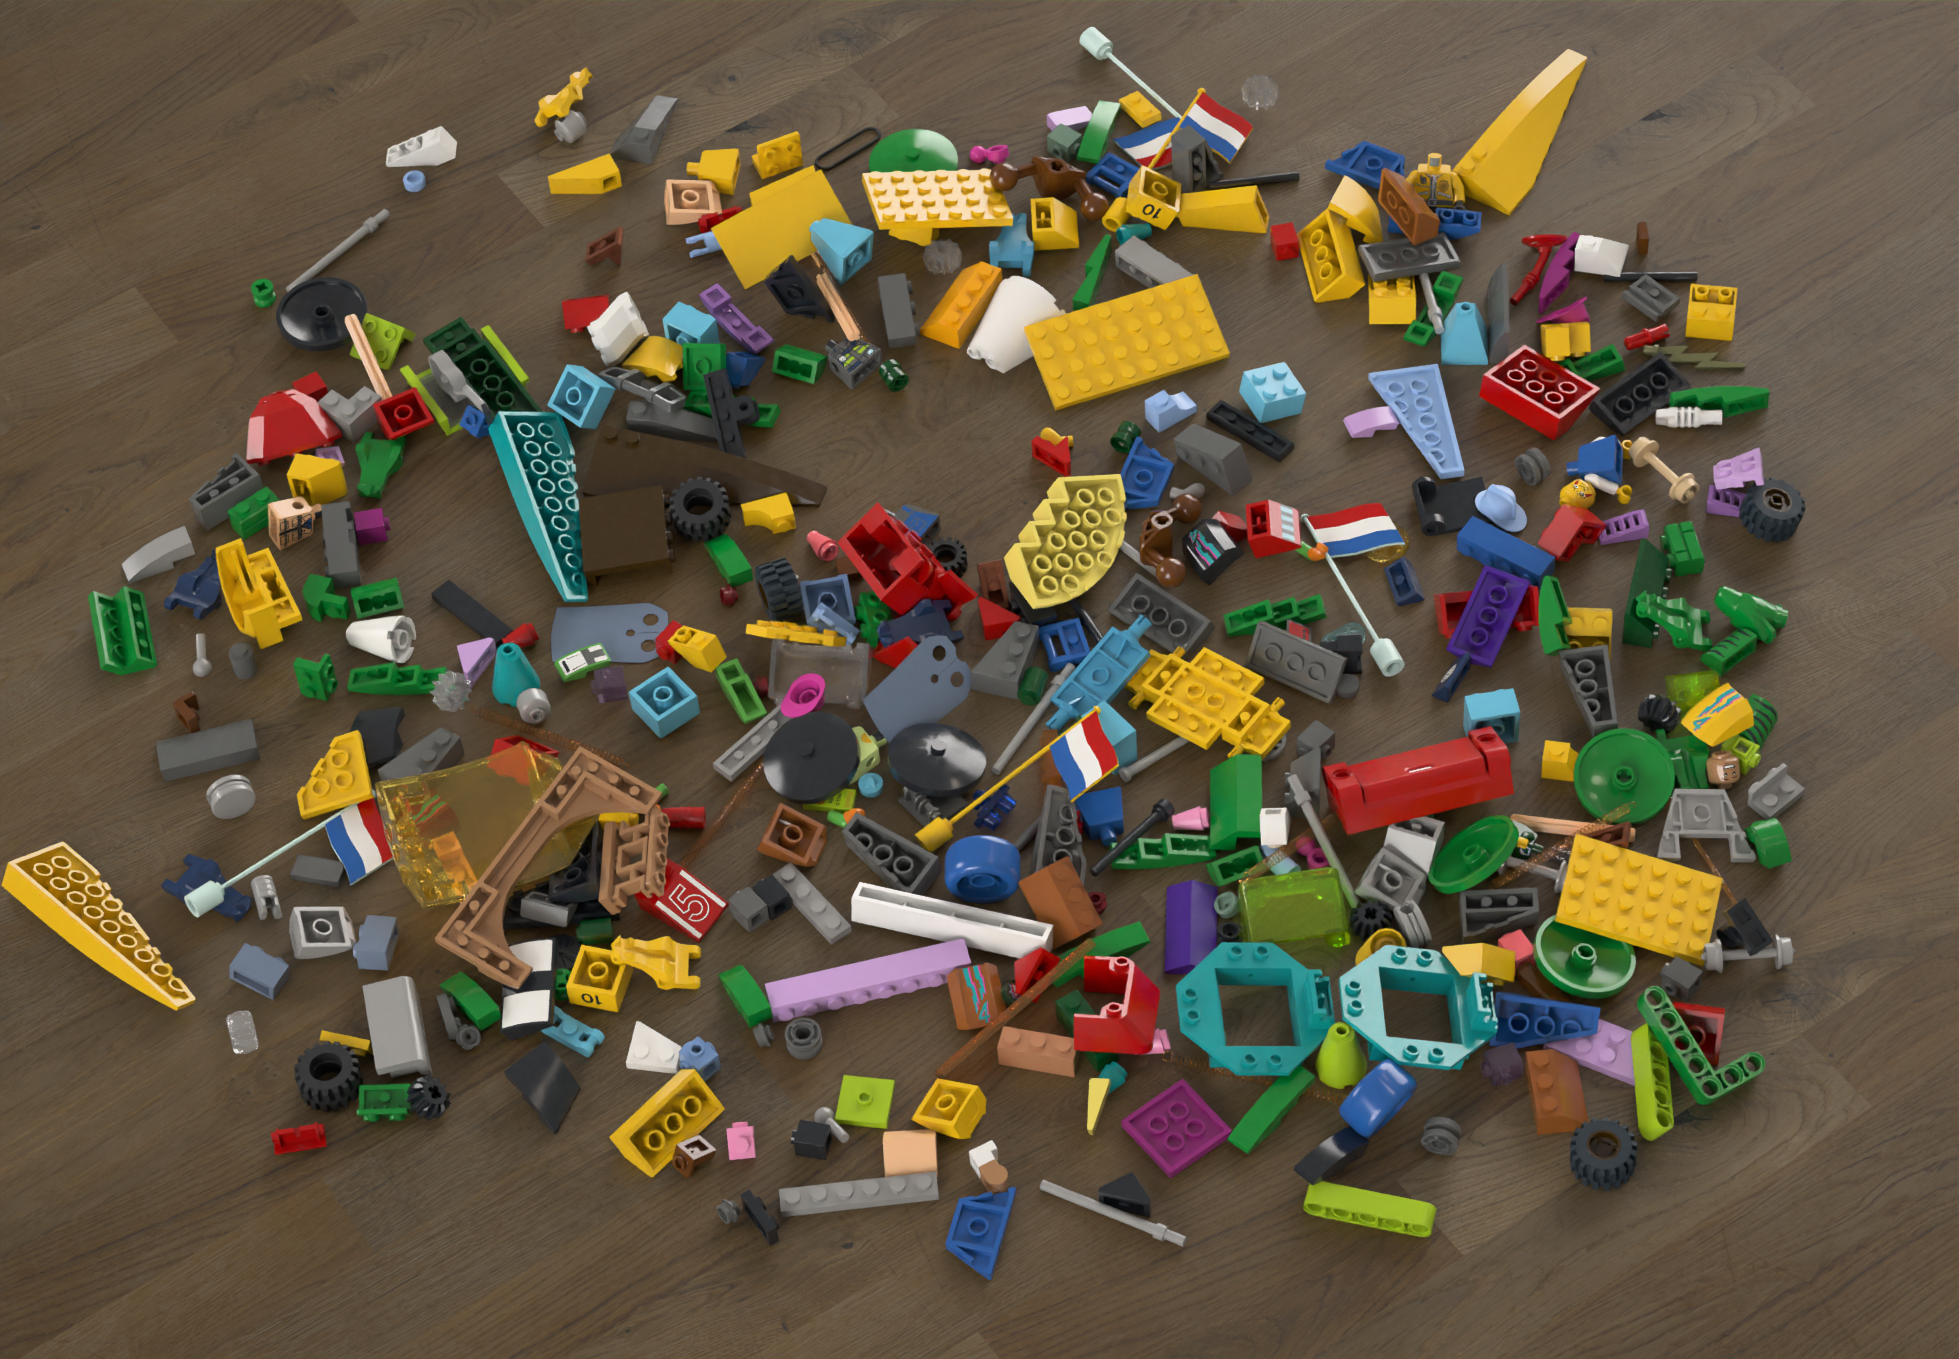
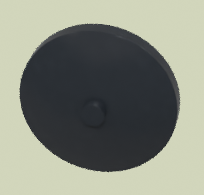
[276,277,368,352]
[763,712,861,804]
[887,723,986,797]

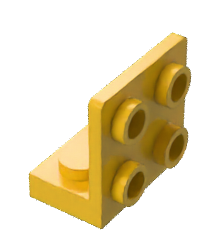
[751,131,803,179]

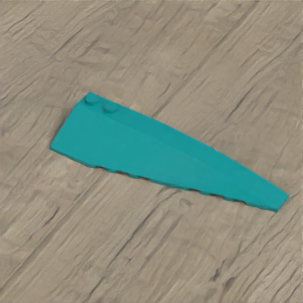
[488,411,588,602]

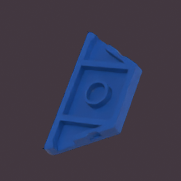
[1325,141,1405,189]
[1120,437,1174,510]
[945,1187,1017,1280]

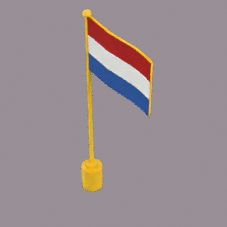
[1102,88,1253,232]
[914,706,1119,853]

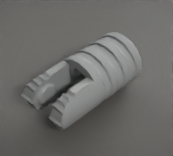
[251,875,282,920]

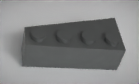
[842,812,942,896]

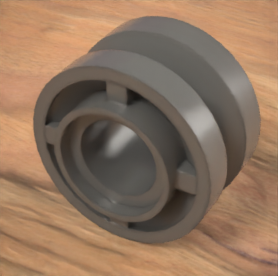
[1515,447,1551,486]
[785,1018,823,1060]
[1421,1117,1462,1155]

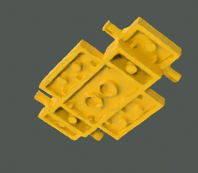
[1124,646,1291,760]

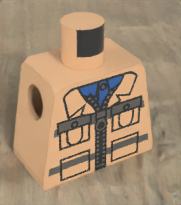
[268,496,322,550]

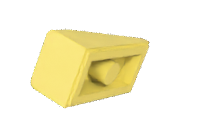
[1087,1078,1111,1135]

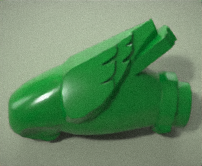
[1714,586,1788,644]

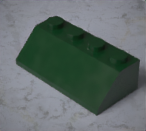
[1622,538,1672,648]

